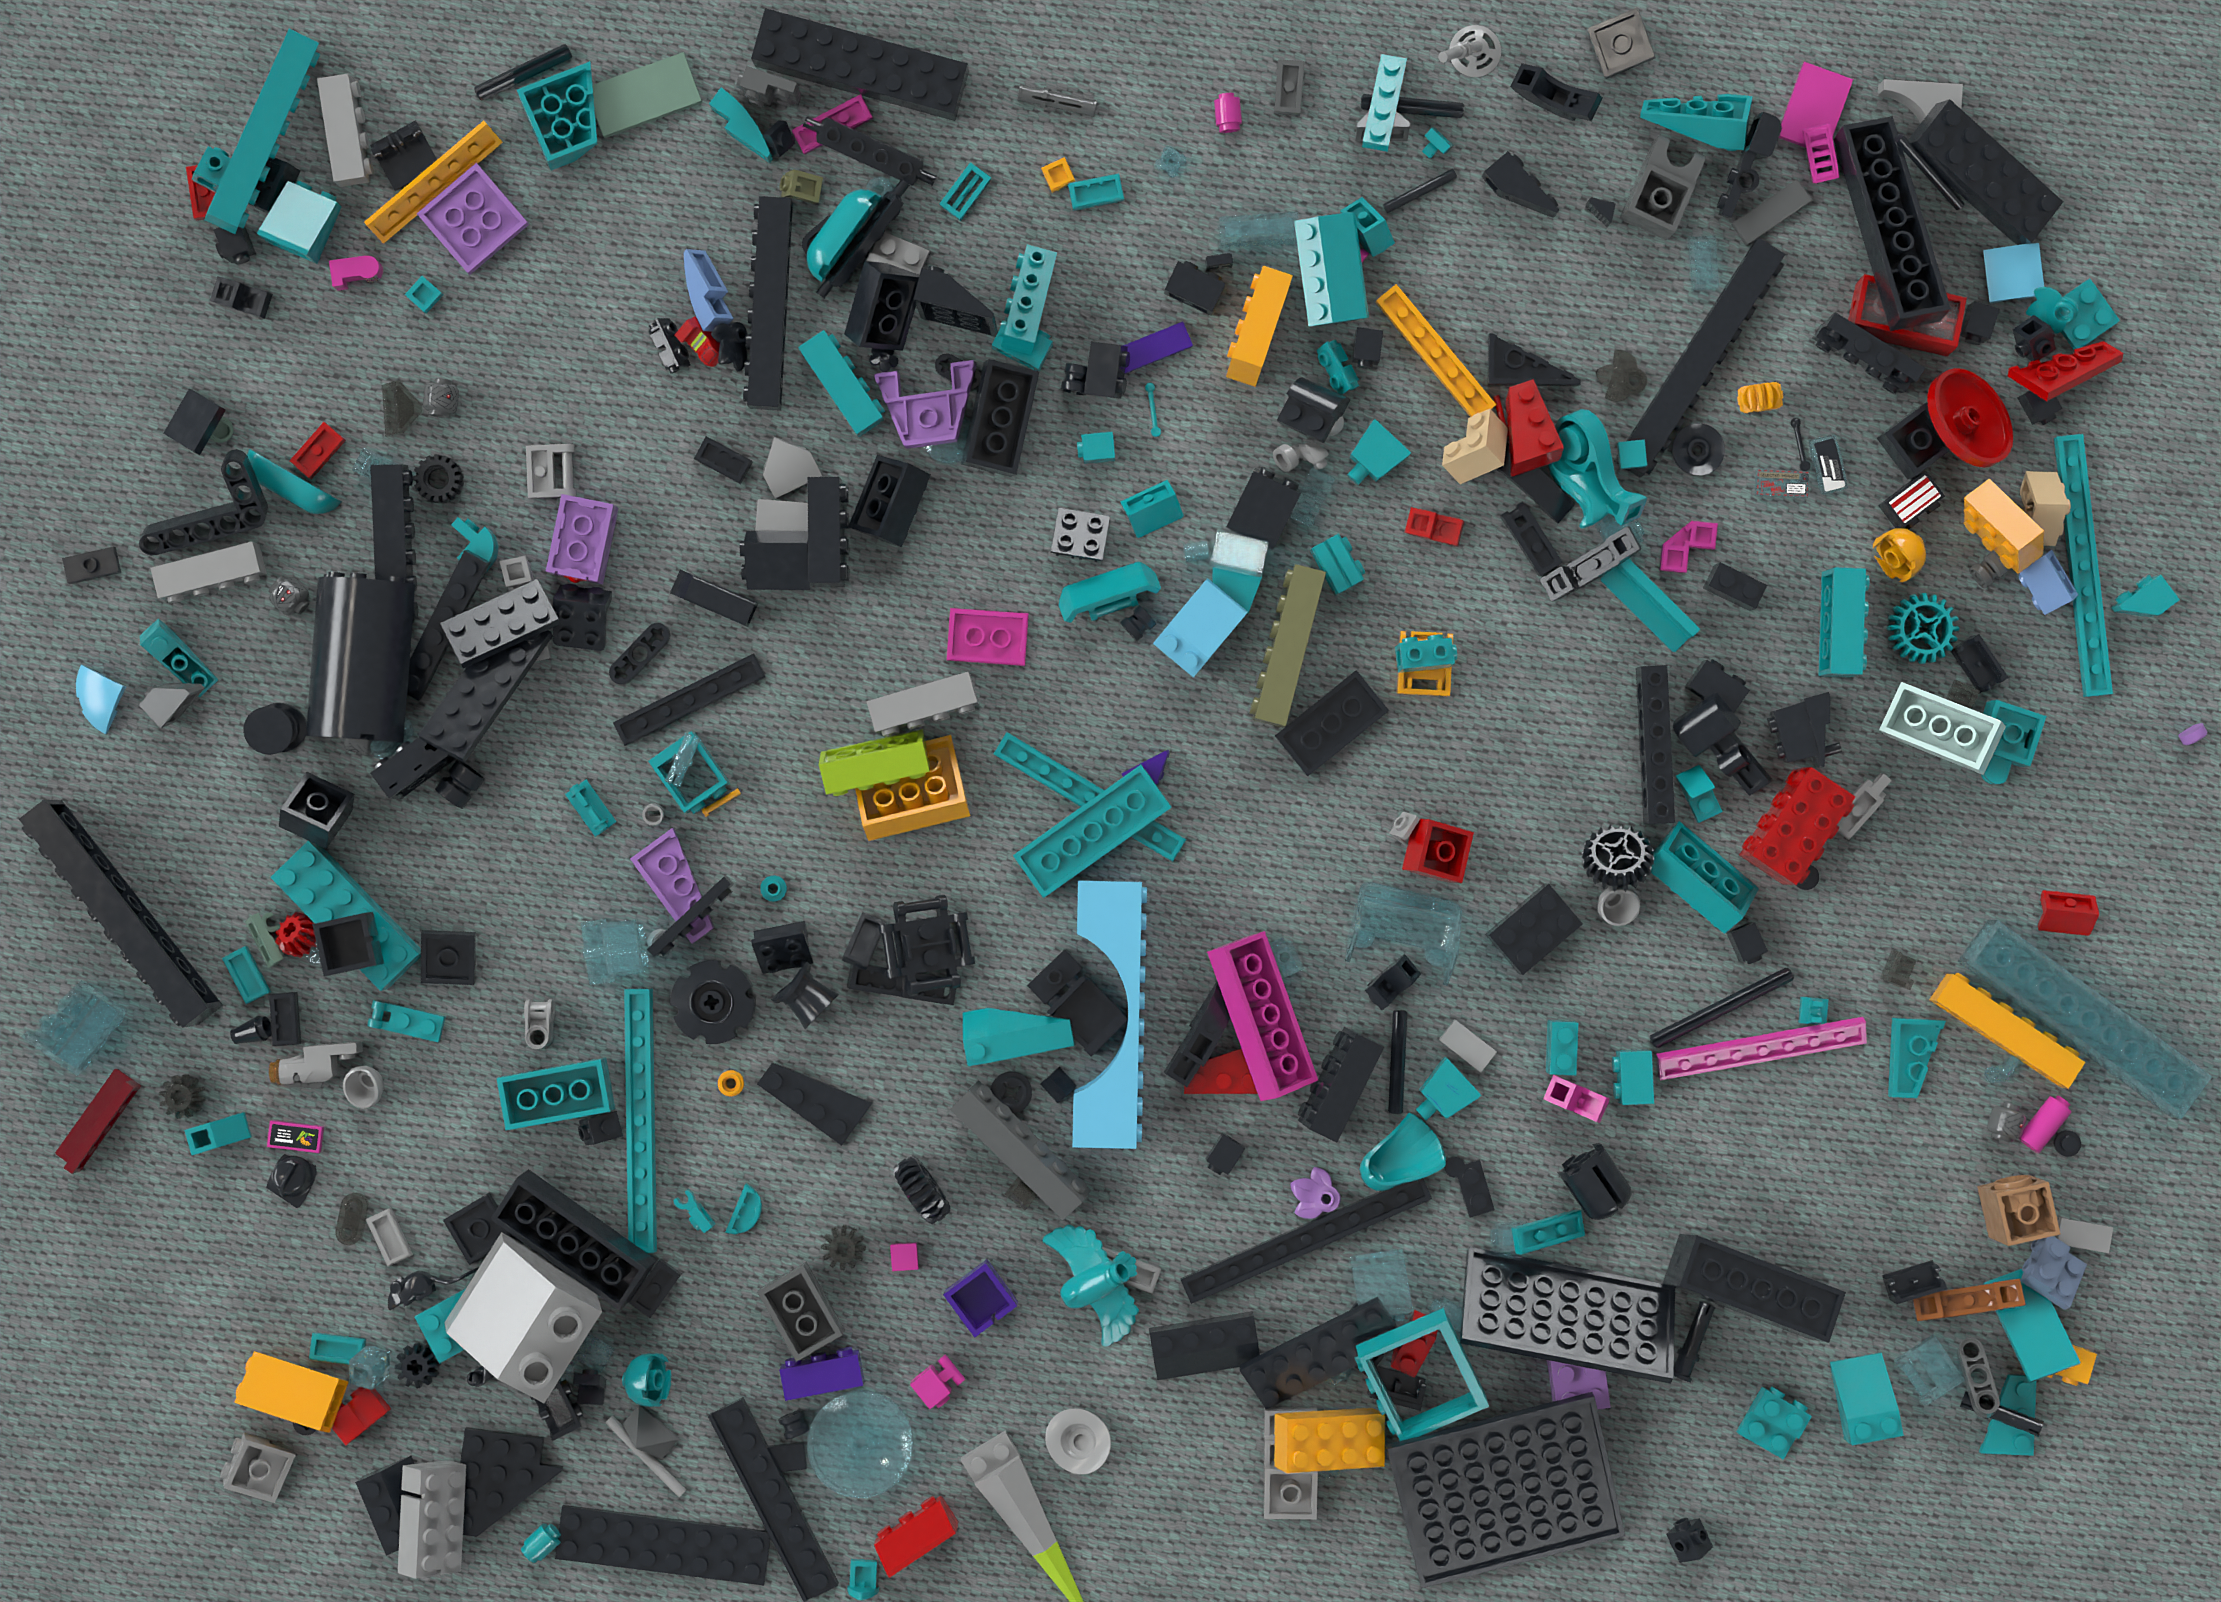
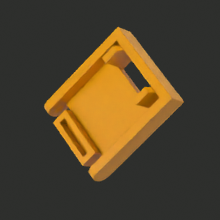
[1397,631,1453,697]

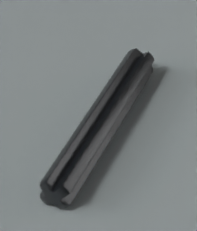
[474,44,572,101]
[1361,94,1464,118]
[1388,1010,1407,1114]

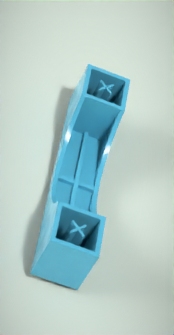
[1072,880,1147,1149]

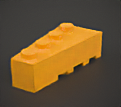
[1226,265,1293,387]

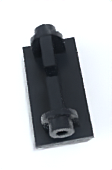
[649,318,691,374]

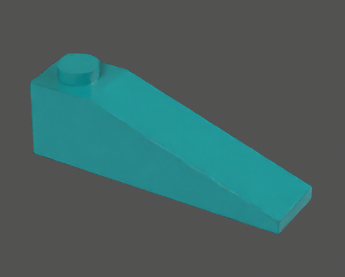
[1640,94,1753,151]
[963,1008,1075,1066]

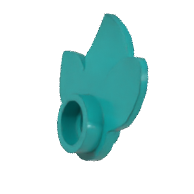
[2026,287,2079,334]

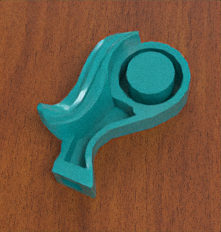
[1548,409,1648,529]

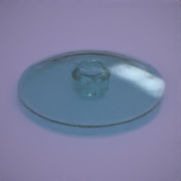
[807,1390,914,1498]

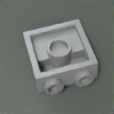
[860,232,930,276]
[220,1432,296,1503]

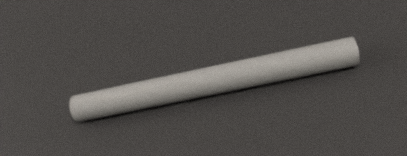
[605,1415,686,1497]

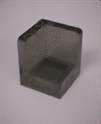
[1880,950,1916,990]

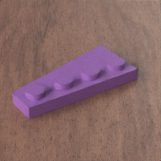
[630,828,714,944]

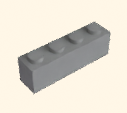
[317,74,373,187]
[150,542,267,603]

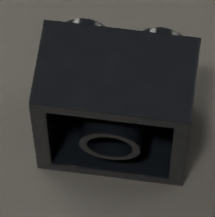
[1877,402,1950,480]
[279,772,355,849]

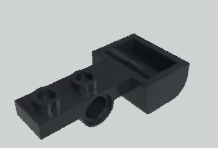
[1717,112,1782,218]
[1673,692,1772,796]

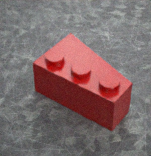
[1506,379,1564,477]

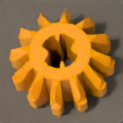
[1737,382,1783,413]

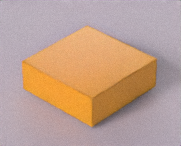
[1041,157,1076,193]

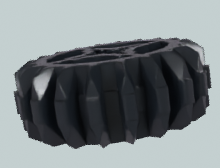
[1582,824,1654,892]
[893,1156,950,1225]

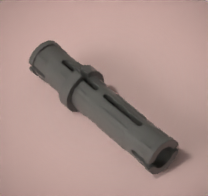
[1017,84,1097,117]

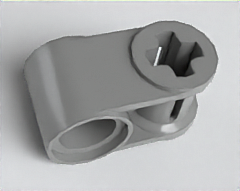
[524,999,555,1049]

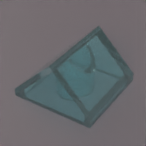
[1210,531,1268,577]

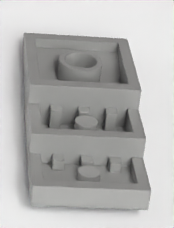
[1264,1407,1318,1520]

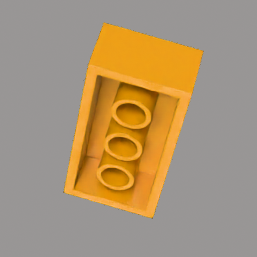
[1274,1408,1385,1473]

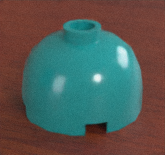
[622,1353,671,1407]

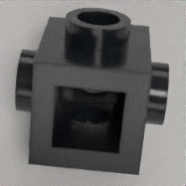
[2012,315,2056,361]
[1666,1518,1713,1563]

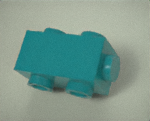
[1395,634,1457,673]

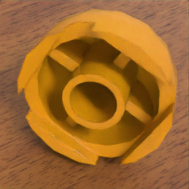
[1873,528,1926,582]

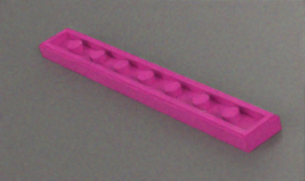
[1656,1017,1867,1081]

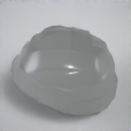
[1598,886,1640,926]
[343,1066,384,1109]

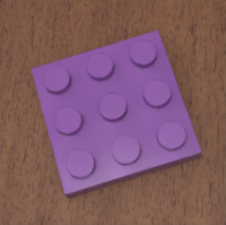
[417,163,529,275]

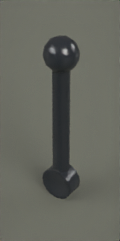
[1790,418,1811,471]

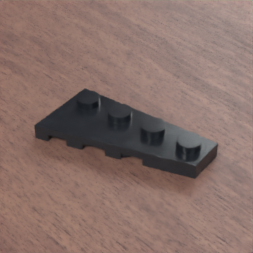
[757,1062,873,1146]

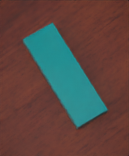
[1511,1209,1585,1255]

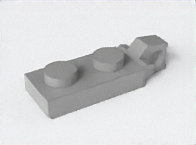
[1837,773,1892,840]

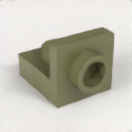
[779,169,823,204]

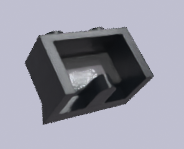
[530,1379,584,1441]

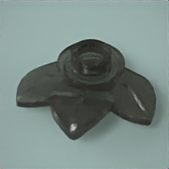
[1595,349,1647,402]

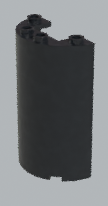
[306,572,415,743]

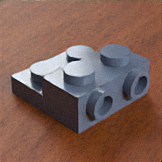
[2020,1236,2087,1310]

